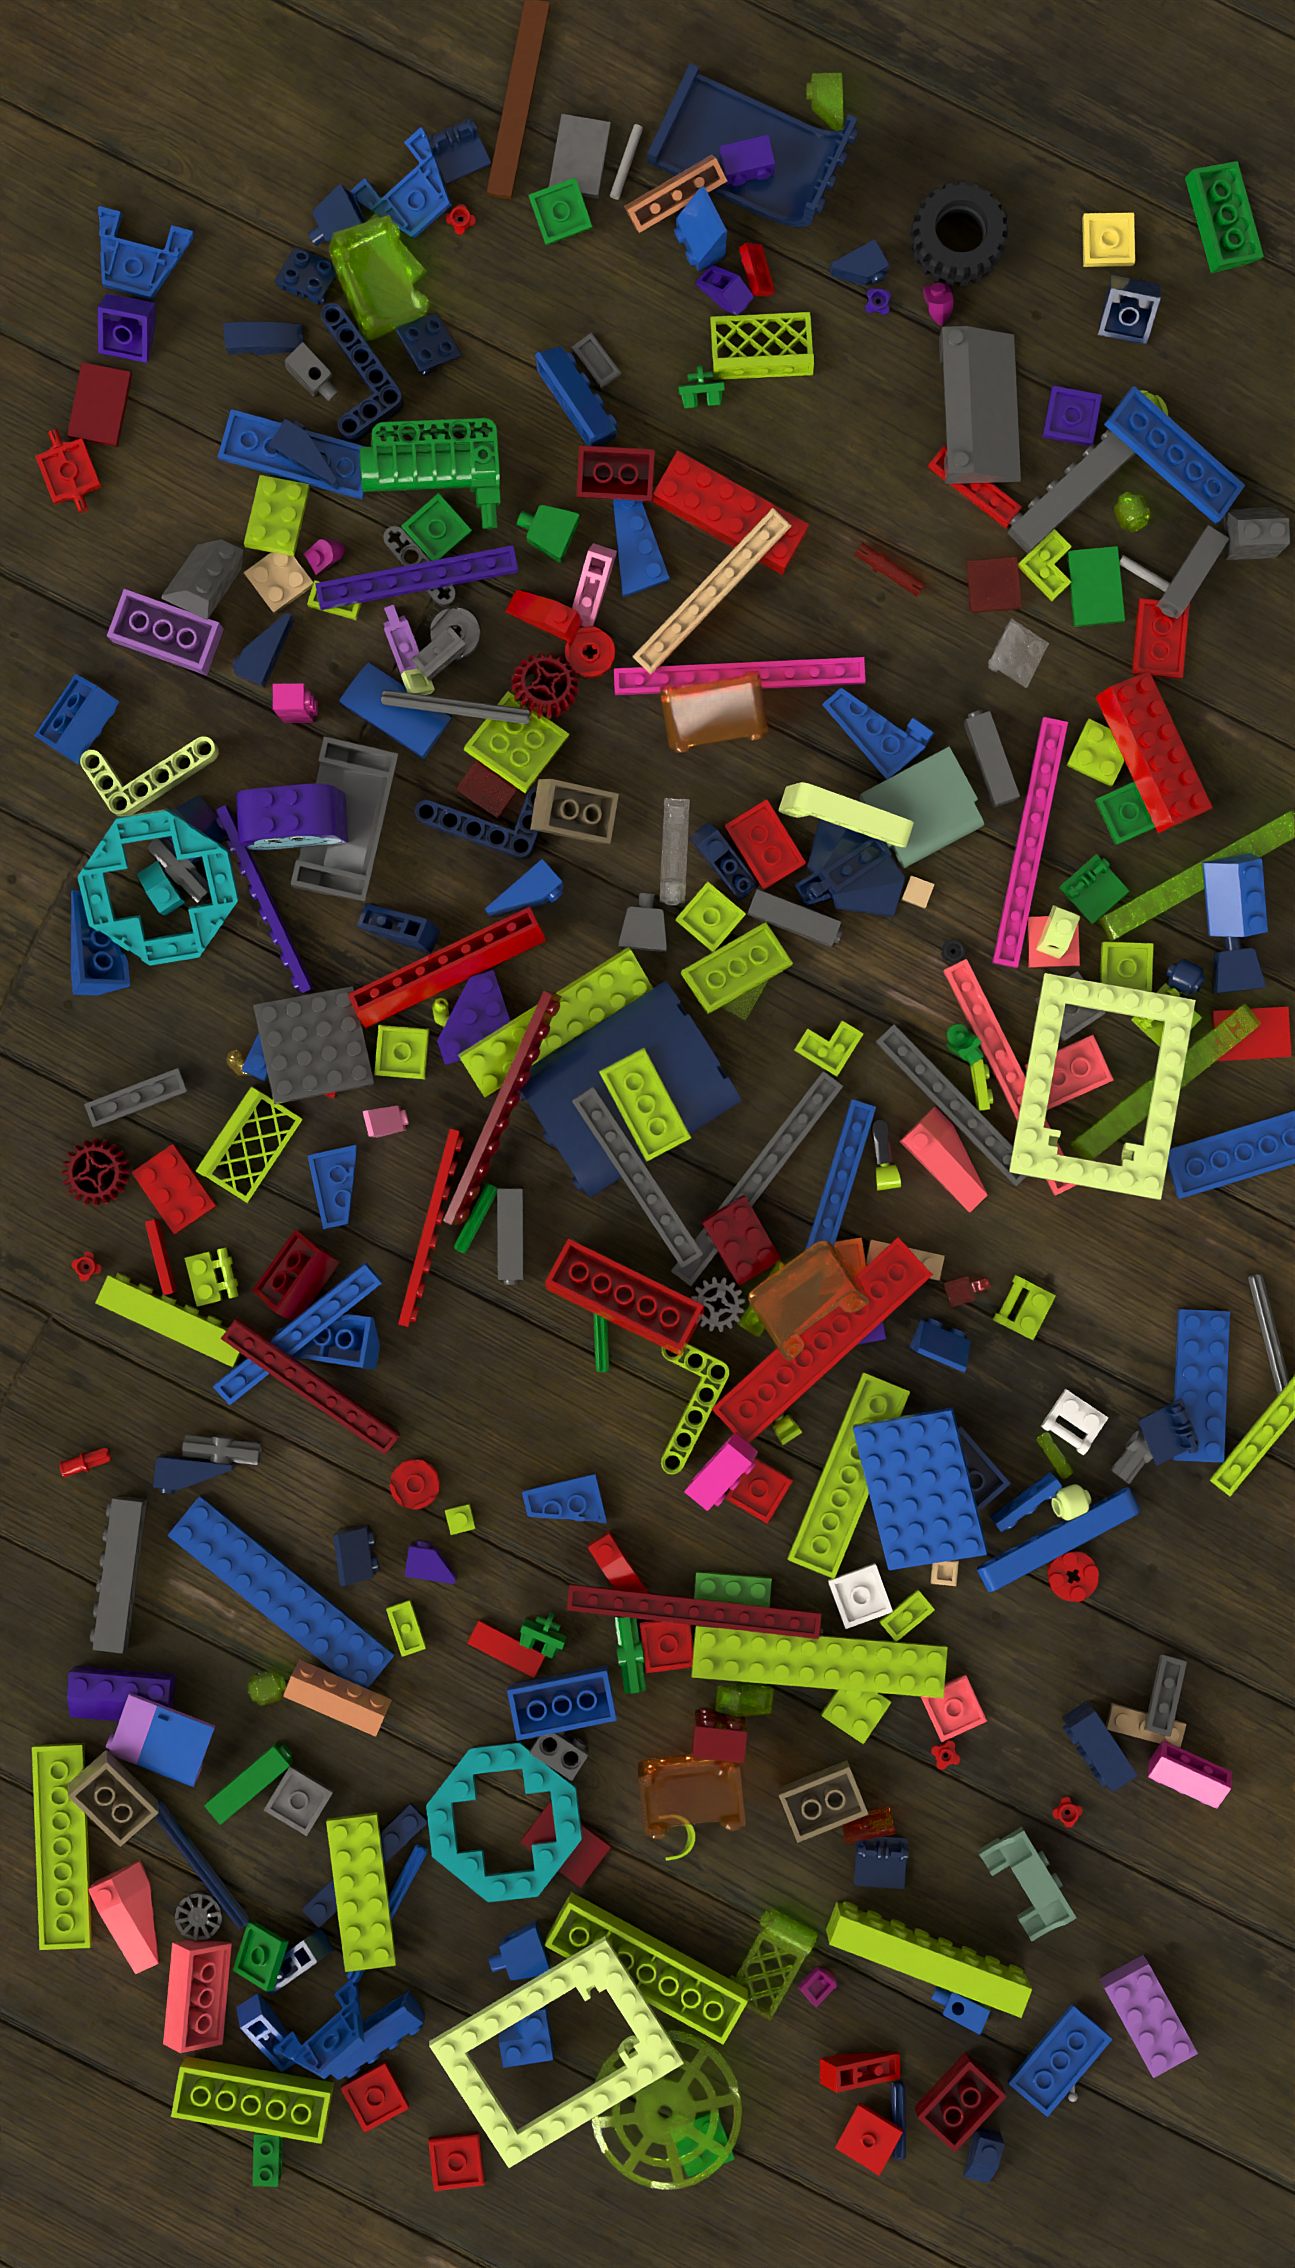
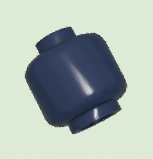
[1166,959,1206,996]

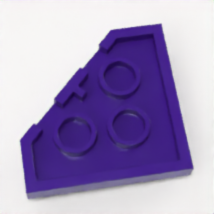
[437,970,510,1065]

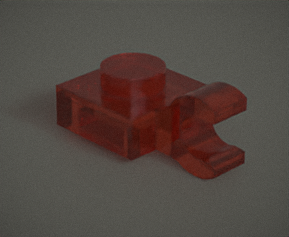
[943,1276,990,1307]

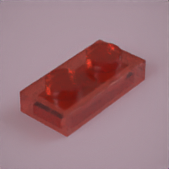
[842,1807,895,1844]

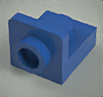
[905,718,935,753]

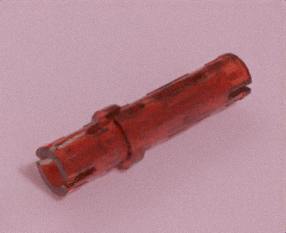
[854,542,925,598]

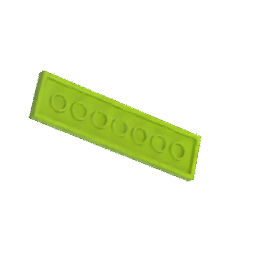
[458,947,653,1097]
[787,1372,910,1579]
[32,1743,92,1950]

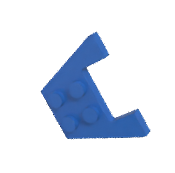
[351,127,452,239]
[98,206,195,300]
[275,1980,365,2079]

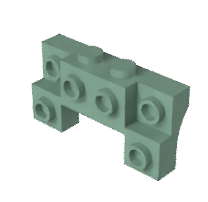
[977,1827,1076,1941]

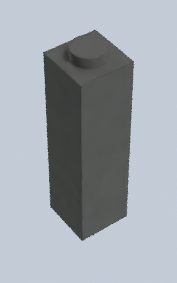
[1156,525,1230,619]
[963,710,1020,808]
[747,889,843,948]
[497,1189,524,1285]

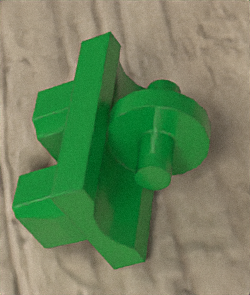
[678,365,725,408]
[946,1023,984,1065]
[520,1613,567,1658]

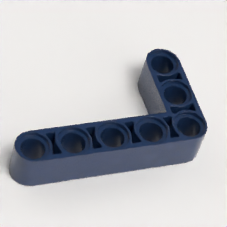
[321,303,404,443]
[415,787,540,860]

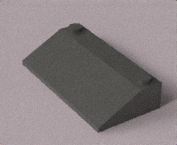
[939,326,1021,484]
[291,737,398,902]

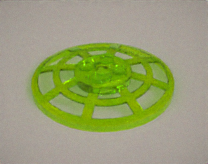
[591,2030,742,2190]

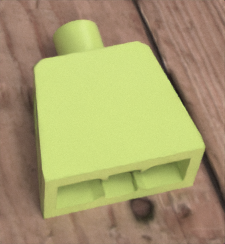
[1036,905,1080,959]

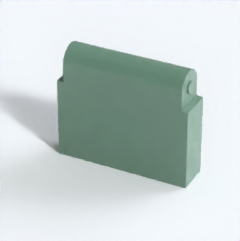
[859,746,984,868]

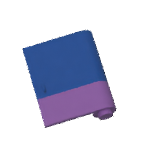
[106,1693,215,1787]

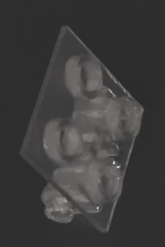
[988,619,1049,688]

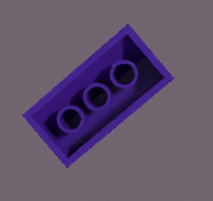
[67,1666,176,1721]

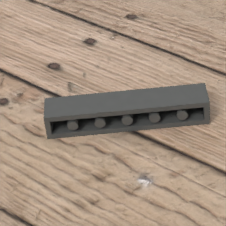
[1008,429,1136,554]
[90,1495,147,1654]

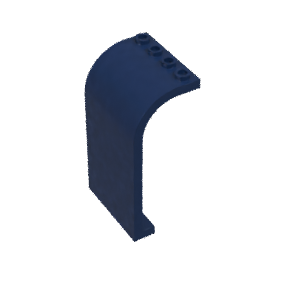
[647,63,859,227]

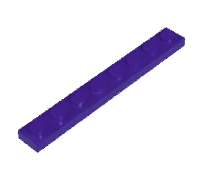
[315,545,518,610]
[216,805,314,993]

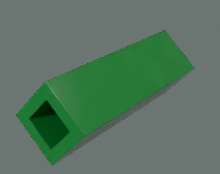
[204,1741,293,1825]

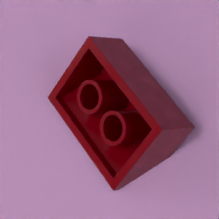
[576,445,655,502]
[252,1229,340,1321]

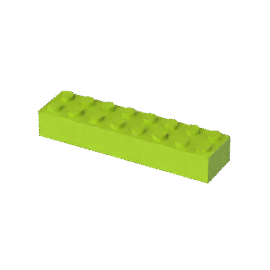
[545,1892,748,2045]
[826,1901,1032,2018]

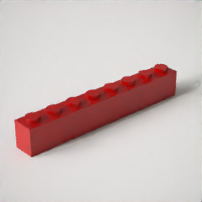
[348,907,546,1028]

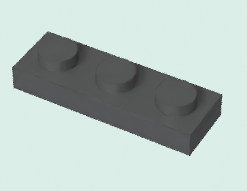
[1144,1655,1187,1737]

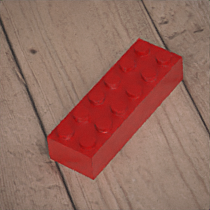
[653,450,809,575]
[1095,671,1213,833]
[545,1239,704,1356]

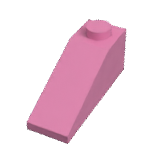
[572,543,617,627]
[363,1105,409,1138]

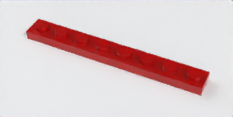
[398,1129,464,1327]

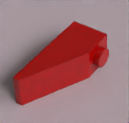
[505,590,583,643]
[588,1530,649,1593]
[820,2052,900,2093]

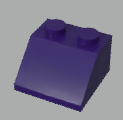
[98,293,156,363]

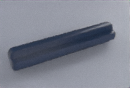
[891,2082,906,2159]

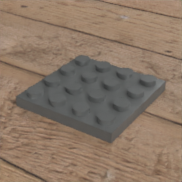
[253,986,374,1104]

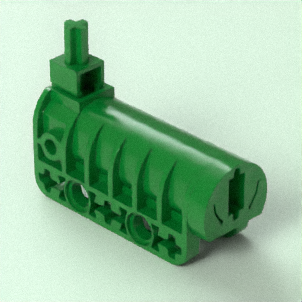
[359,418,501,529]

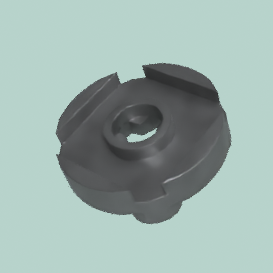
[430,608,481,660]

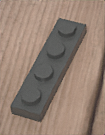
[84,1068,189,1128]

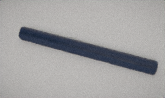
[155,1801,250,1929]

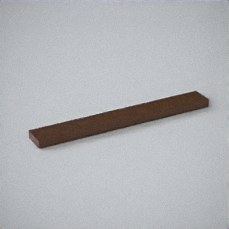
[487,0,550,200]

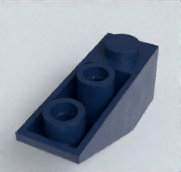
[688,822,759,901]

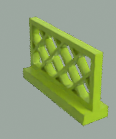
[710,312,814,380]
[196,1086,303,1203]

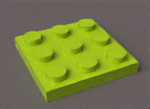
[464,691,569,793]

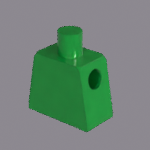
[517,505,580,564]

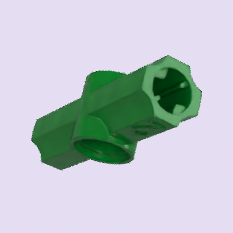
[615,1616,646,1694]

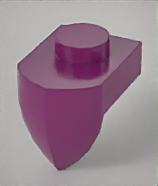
[923,283,954,326]
[304,538,346,575]
[797,1967,837,2007]

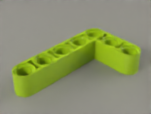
[661,1343,729,1474]

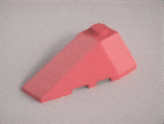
[899,1106,987,1213]
[88,1860,159,1974]

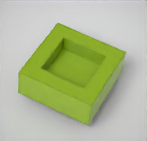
[445,1503,476,1535]

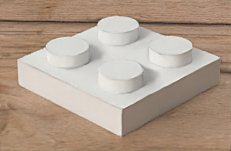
[828,1563,893,1629]

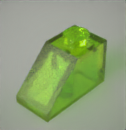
[806,73,844,131]
[715,1684,774,1717]

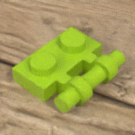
[185,1248,239,1307]

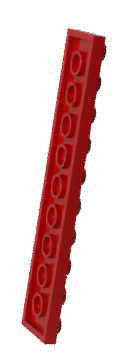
[712,1237,933,1443]

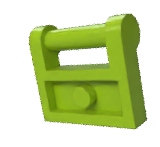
[993,1275,1056,1340]

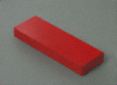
[145,1219,178,1295]
[467,1620,545,1678]

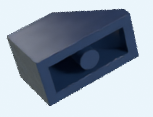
[829,239,889,286]
[963,2127,1005,2183]

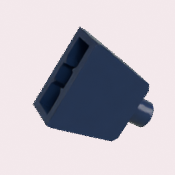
[308,184,372,248]
[1212,936,1266,994]

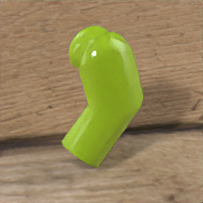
[432,998,450,1027]

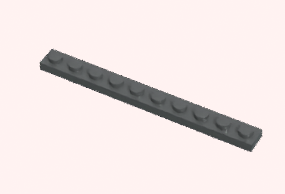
[671,1071,843,1286]

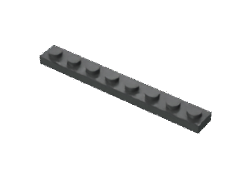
[875,1025,1026,1186]
[572,1086,703,1268]

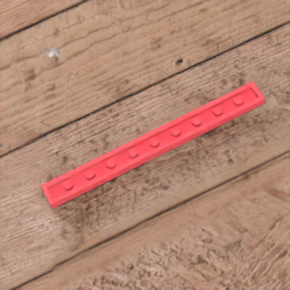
[943,959,1076,1195]

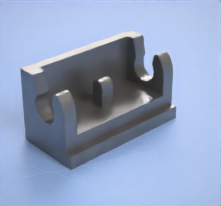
[411,626,467,681]

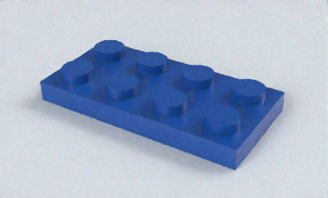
[1007,2003,1112,2117]

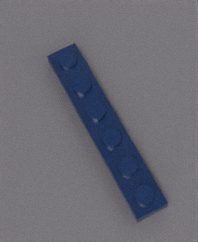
[301,1802,428,1928]

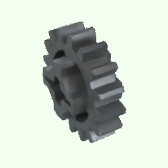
[691,1277,745,1332]

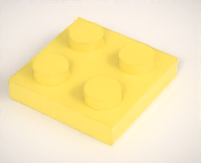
[1082,213,1135,267]

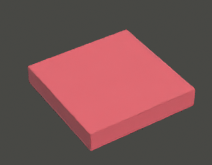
[1027,916,1080,968]
[921,1674,987,1742]

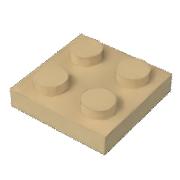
[244,552,313,614]

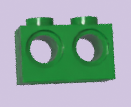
[253,2132,283,2187]

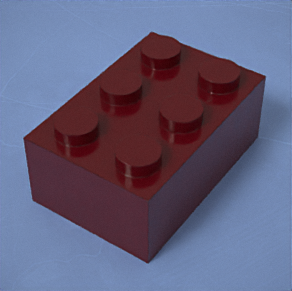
[691,1708,747,1763]
[914,2051,1007,2153]

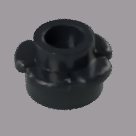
[941,939,966,964]

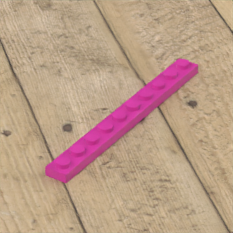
[614,657,865,695]
[992,717,1068,968]

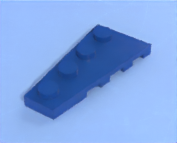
[613,500,670,598]
[822,688,926,780]

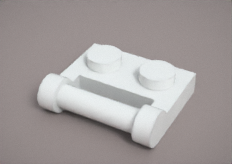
[1041,1389,1108,1455]

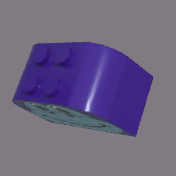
[236,784,348,852]

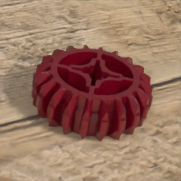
[511,652,579,720]
[62,1138,131,1206]

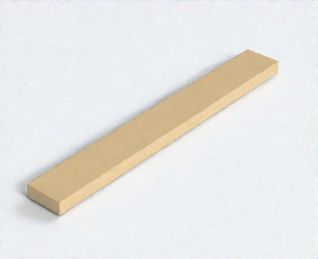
[633,508,791,675]

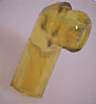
[226,1050,251,1076]

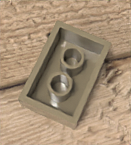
[530,779,619,844]
[68,1750,159,1847]
[777,1760,868,1843]

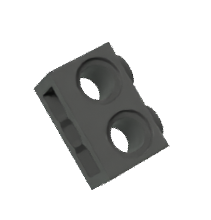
[529,1731,589,1781]

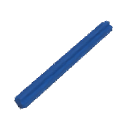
[347,1844,428,1983]

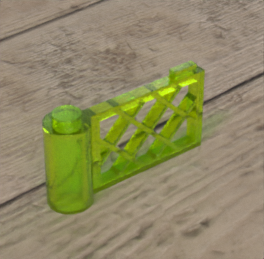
[729,1909,818,2021]

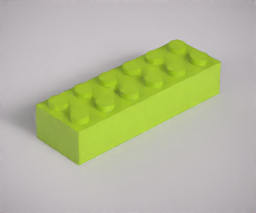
[171,2056,334,2144]

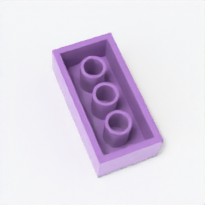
[107,589,224,676]
[1099,1955,1198,2078]

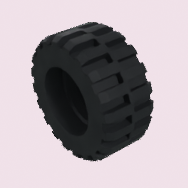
[910,180,1009,287]

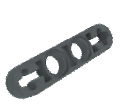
[383,526,456,607]

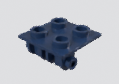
[428,118,491,184]
[274,247,341,305]
[395,313,462,376]
[1138,1398,1200,1466]
[854,1834,909,1889]

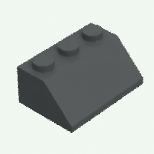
[162,539,244,620]

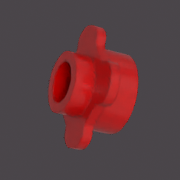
[446,204,476,235]
[72,1252,102,1282]
[931,1740,960,1770]
[1052,1797,1083,1827]

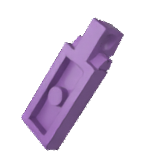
[383,605,419,674]

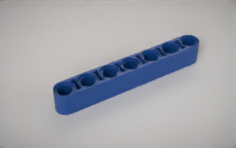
[976,1487,1141,1592]

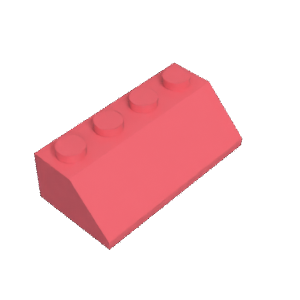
[163,1939,232,2053]

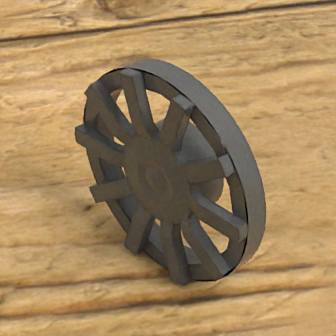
[175,1892,223,1941]

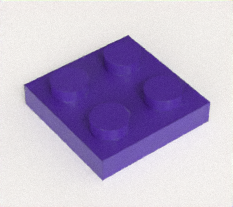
[1042,386,1102,446]

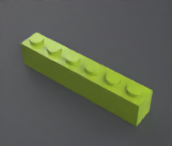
[95,1273,242,1367]

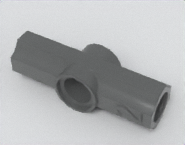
[147,837,211,904]
[1111,1410,1157,1484]
[182,1434,262,1465]

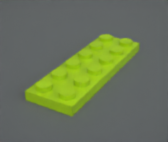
[326,1812,396,1972]

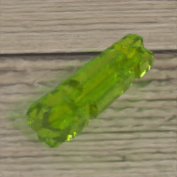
[1036,1432,1073,1479]

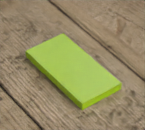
[681,922,793,1015]
[599,1048,691,1162]

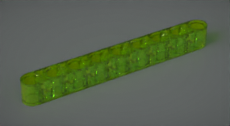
[1099,810,1295,941]
[1070,1003,1261,1161]

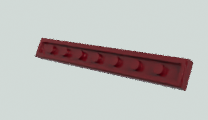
[221,1317,401,1455]

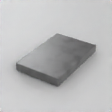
[549,114,611,199]

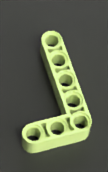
[80,737,219,817]
[778,782,914,847]

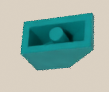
[137,860,186,916]

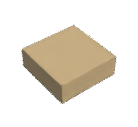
[902,876,935,909]
[930,1560,959,1586]

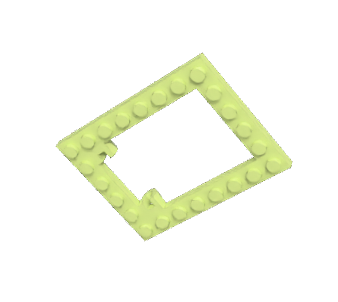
[1009,973,1196,1200]
[429,1936,684,2168]

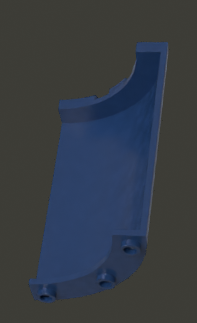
[519,981,742,1198]

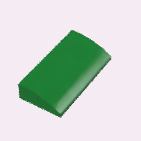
[1185,161,1264,273]

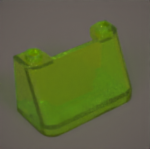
[329,215,429,342]

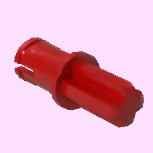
[59,1448,111,1477]

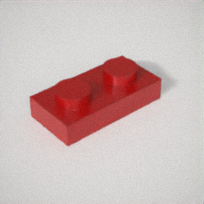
[739,243,775,296]

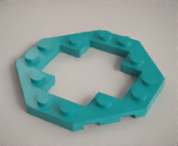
[78,809,239,965]
[426,1741,583,1902]

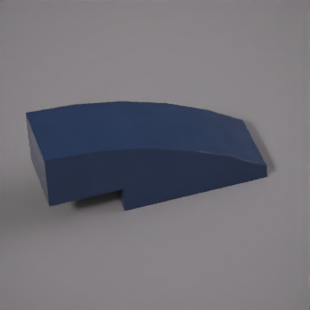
[223,322,304,355]

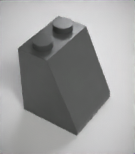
[1224,507,1290,560]

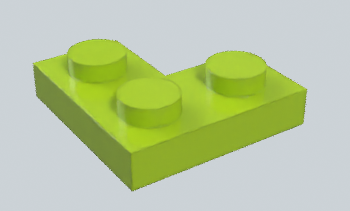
[1017,529,1072,601]
[794,1021,863,1077]

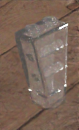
[660,798,690,905]

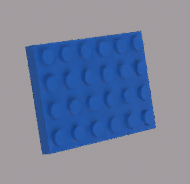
[853,1407,988,1570]

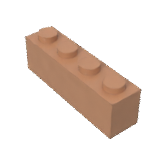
[624,155,727,233]
[283,1659,392,1737]

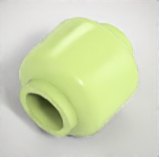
[1052,1484,1091,1521]

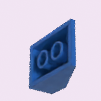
[674,186,727,272]
[485,859,564,918]
[910,1318,970,1372]

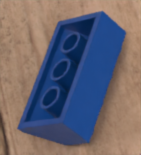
[535,346,618,447]
[507,1665,617,1741]
[331,1990,425,2080]

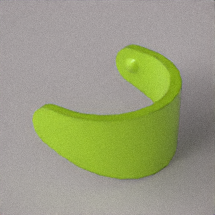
[658,1814,695,1860]

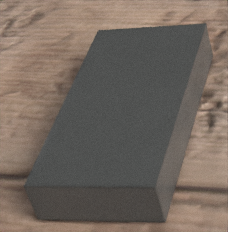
[571,332,621,389]

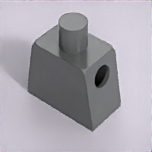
[285,342,339,402]
[618,893,667,952]

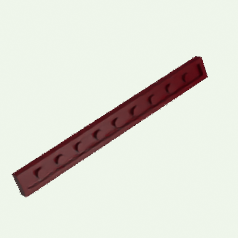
[443,991,562,1225]
[567,1584,822,1639]

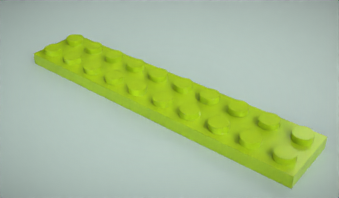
[691,1625,948,1698]

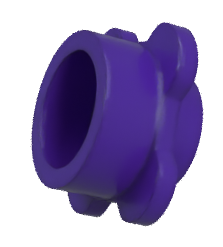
[865,288,891,315]

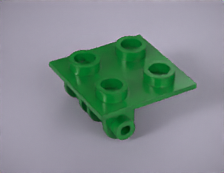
[1059,854,1129,924]

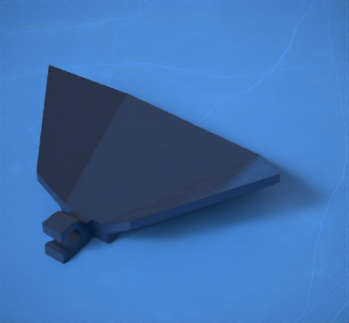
[806,818,905,917]

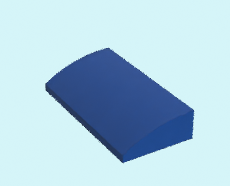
[339,662,452,759]

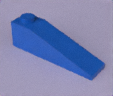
[71,890,130,995]
[276,1314,380,1370]

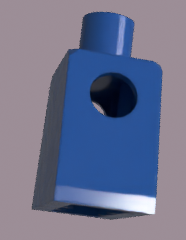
[489,1921,552,1980]
[931,1986,991,2034]

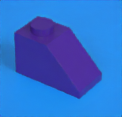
[695,264,754,315]
[405,1540,457,1584]

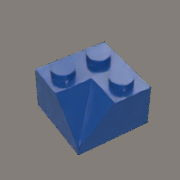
[498,2004,554,2068]

